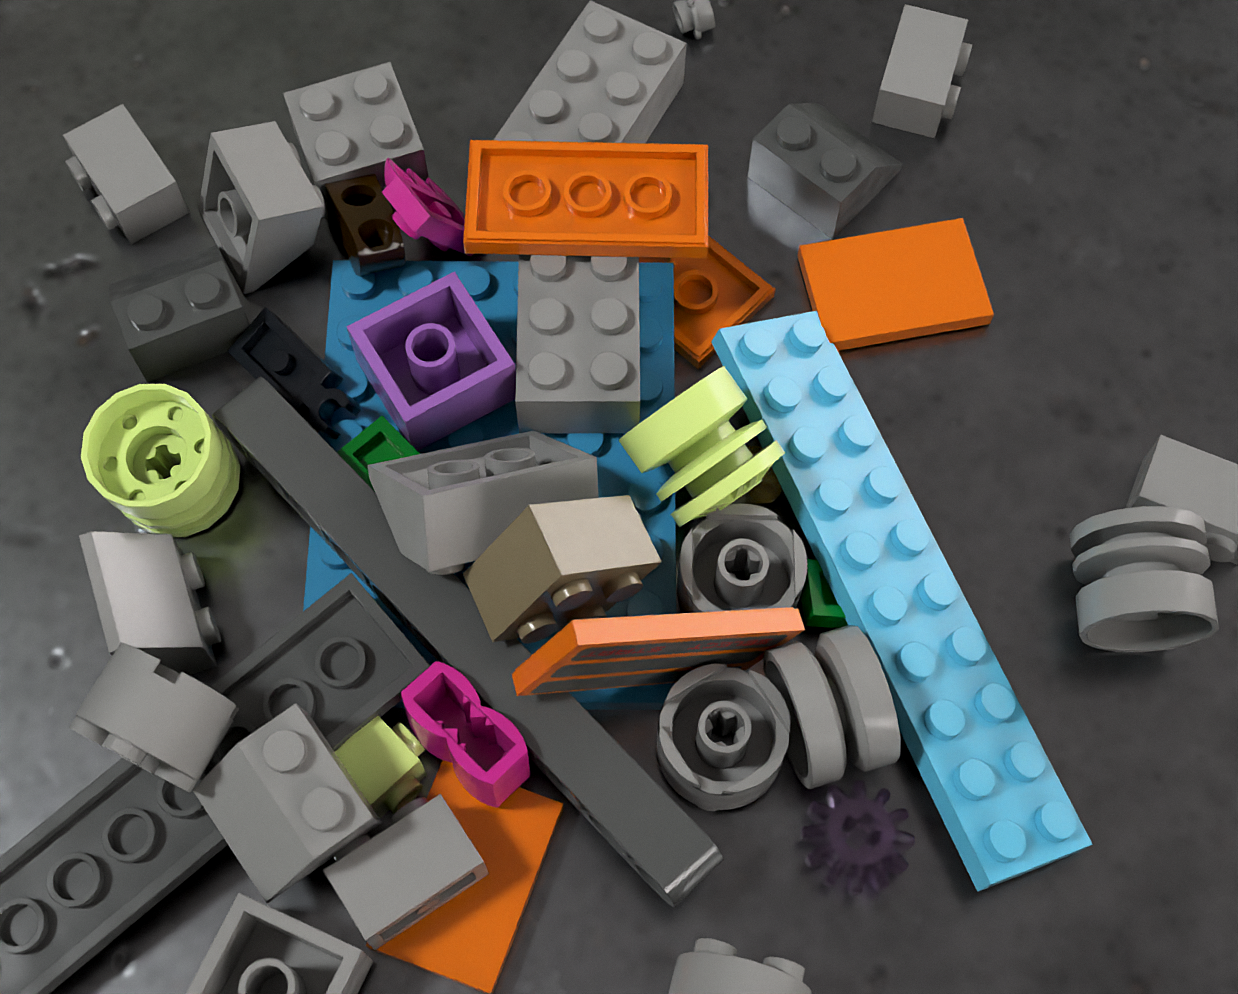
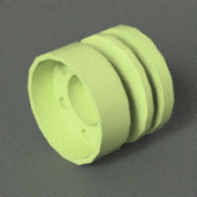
[618,366,785,527]
[81,384,241,537]

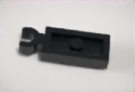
[228,307,361,440]

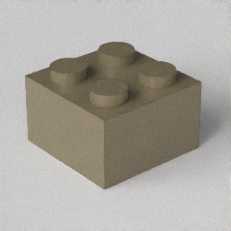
[463,495,662,644]

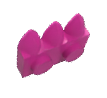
[382,158,473,257]

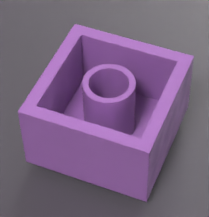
[346,271,516,451]

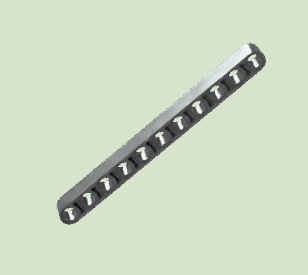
[212,377,724,907]

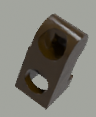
[325,174,405,276]

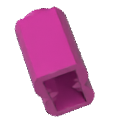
[401,661,530,808]

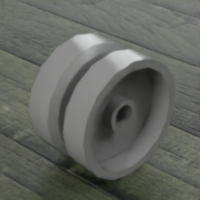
[763,625,901,789]

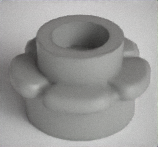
[672,0,715,39]

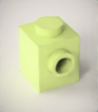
[335,716,427,819]

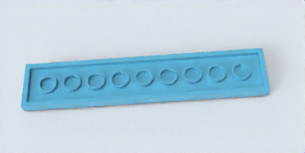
[711,311,1093,892]

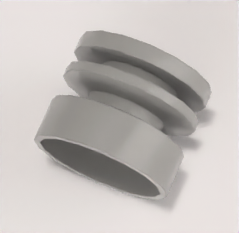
[1069,506,1219,652]

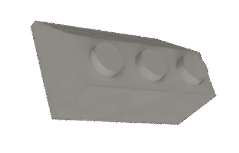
[368,431,599,575]

